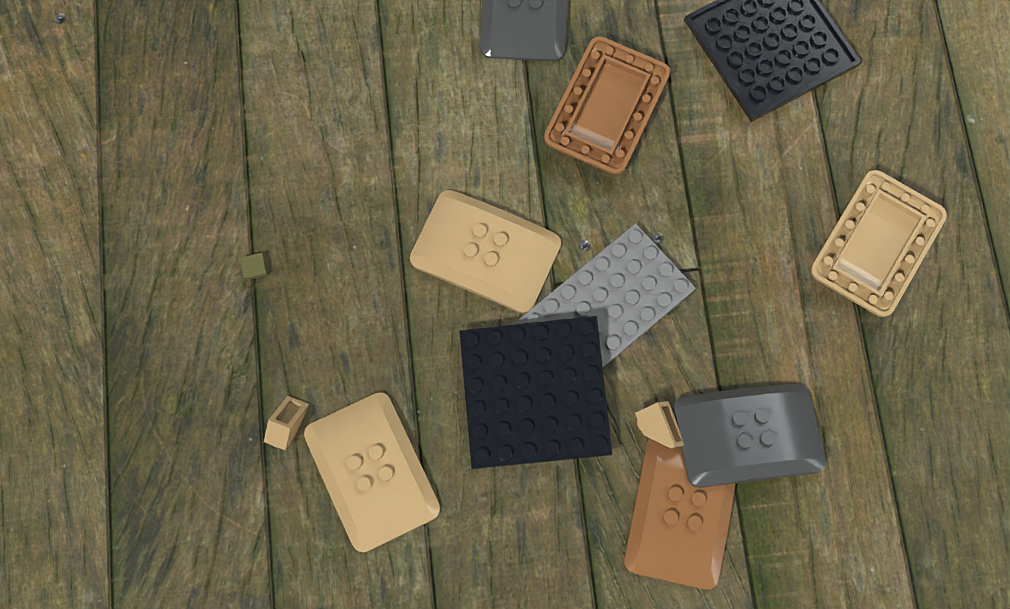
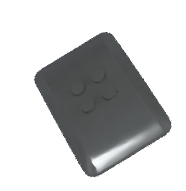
[480,0,567,62]
[674,384,826,488]

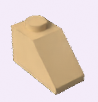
[264,396,309,450]
[635,401,684,448]

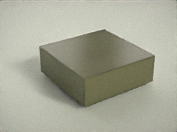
[240,253,268,281]

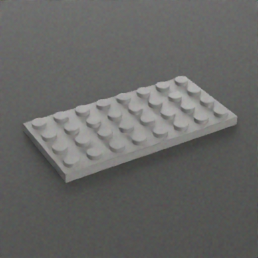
[513,224,696,368]

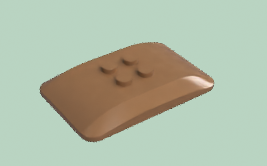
[544,37,670,175]
[624,438,736,590]

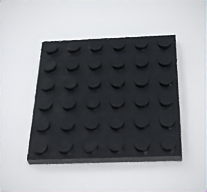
[684,0,861,122]
[459,316,612,470]

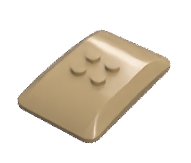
[811,170,947,317]
[410,190,561,313]
[304,392,440,552]

